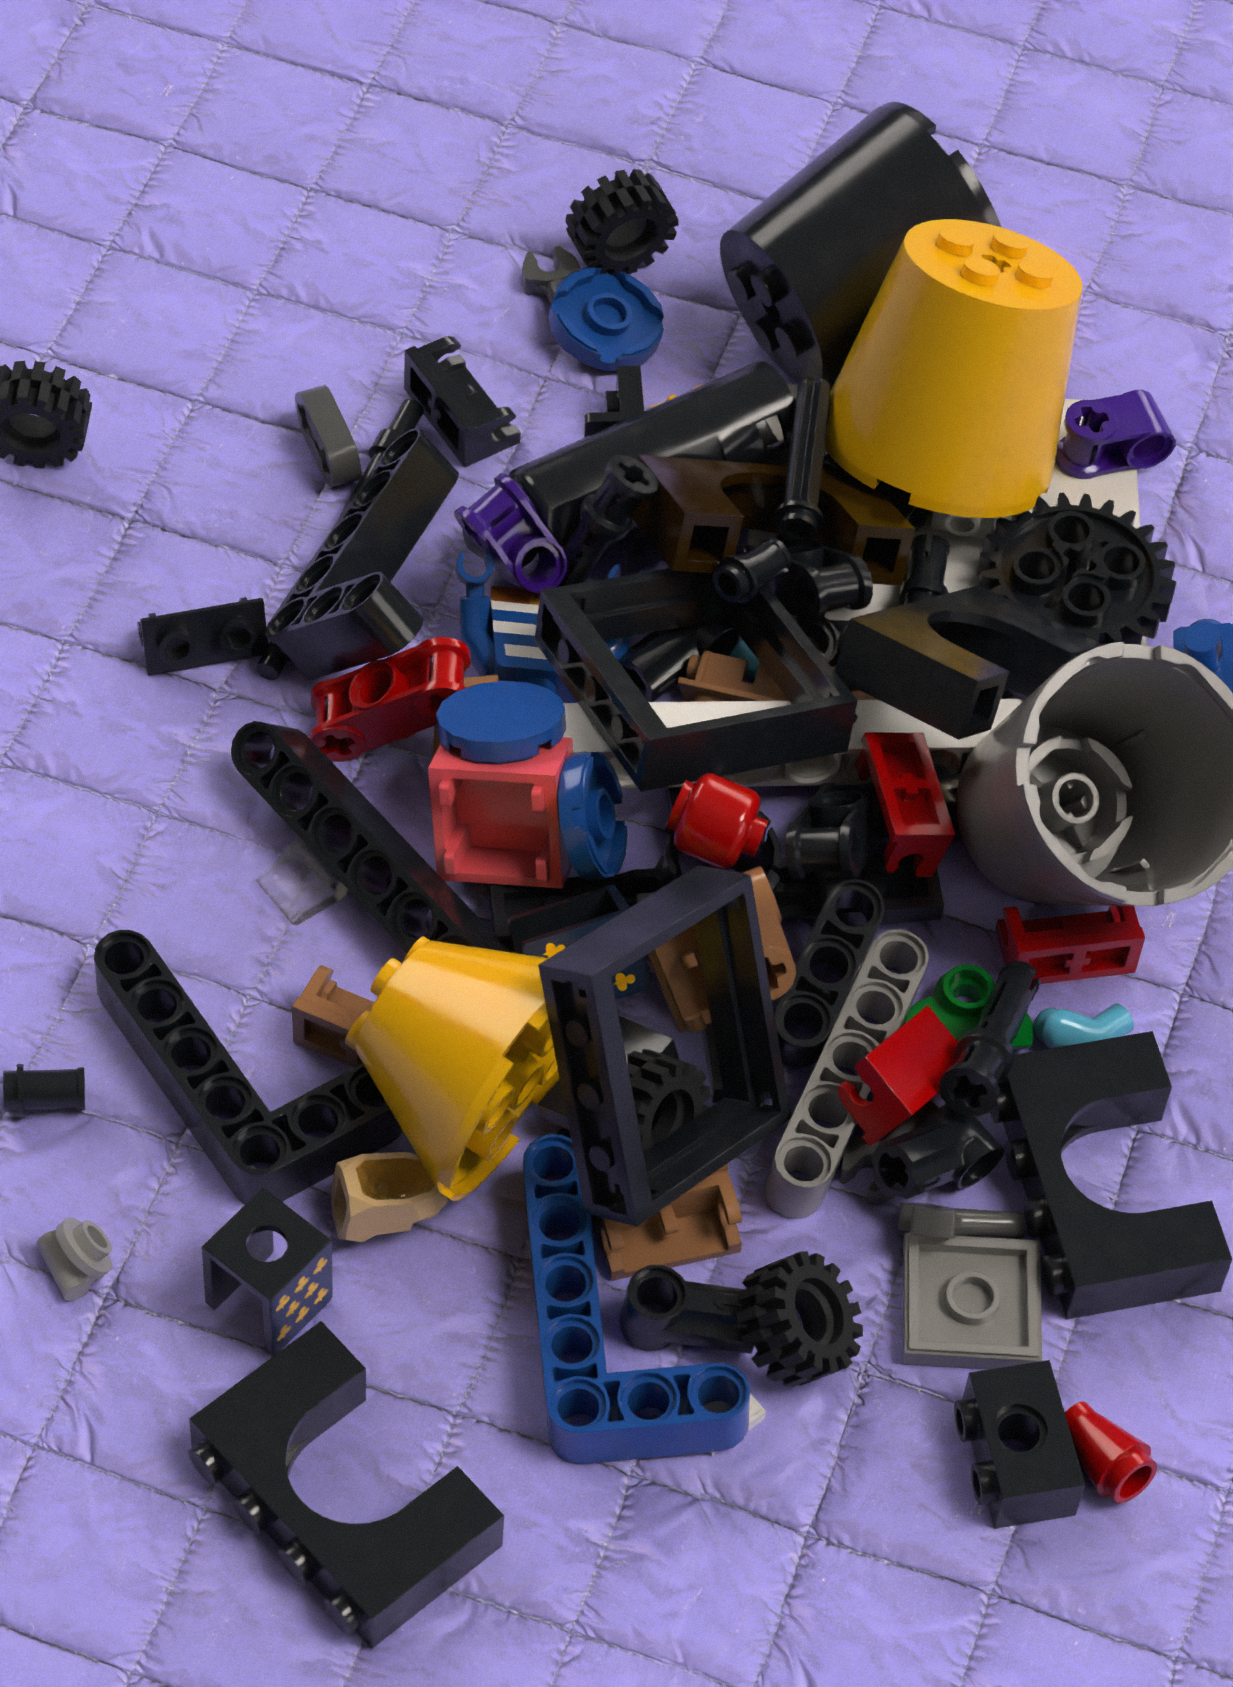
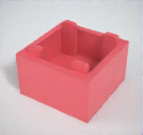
[428,737,573,889]

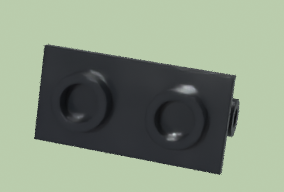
[137,597,269,675]

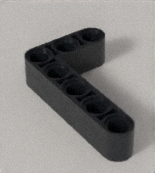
[264,428,459,680]
[94,930,403,1204]

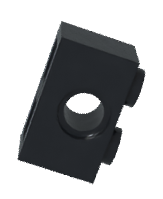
[954,1360,1085,1529]

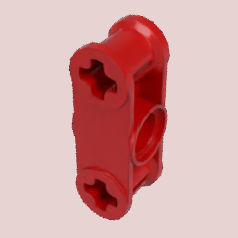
[309,637,471,762]

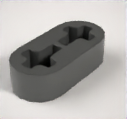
[295,385,362,488]

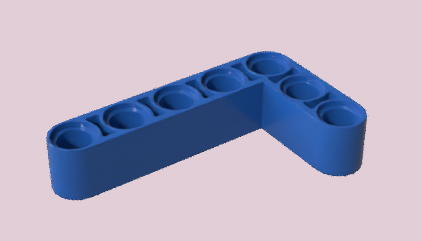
[523,1134,750,1464]

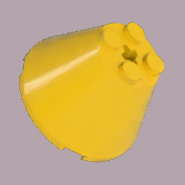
[345,936,560,1201]

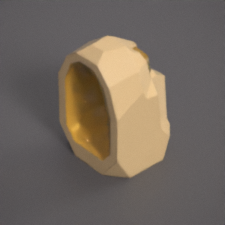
[331,1152,448,1242]

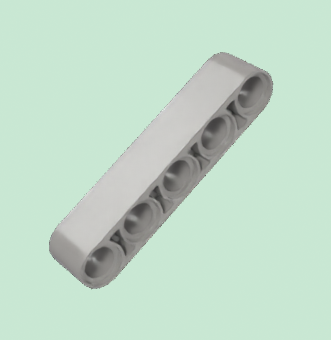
[764,929,929,1219]

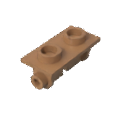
[678,651,789,702]

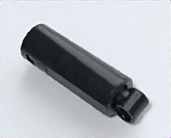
[462,361,796,568]

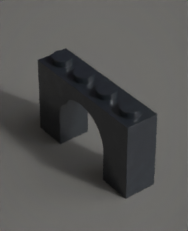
[834,585,1102,740]
[990,1031,1232,1320]
[188,1321,504,1649]

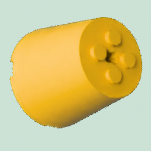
[825,219,1083,518]

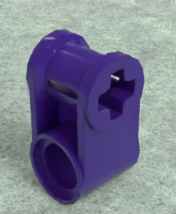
[1055,390,1176,479]
[454,473,567,593]

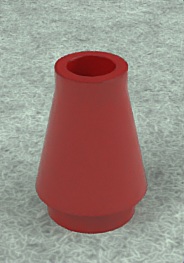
[1065,1401,1157,1503]

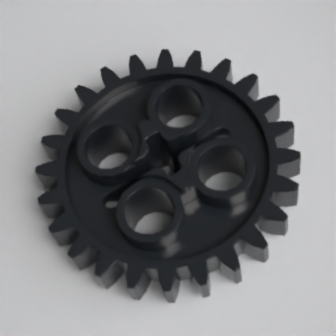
[977,493,1176,646]

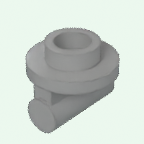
[37,1218,112,1301]

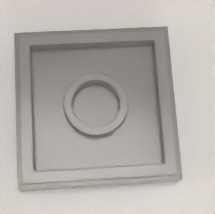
[903,1233,1042,1369]

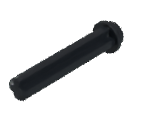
[774,377,831,543]

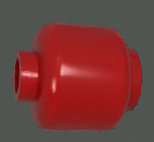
[666,773,769,869]

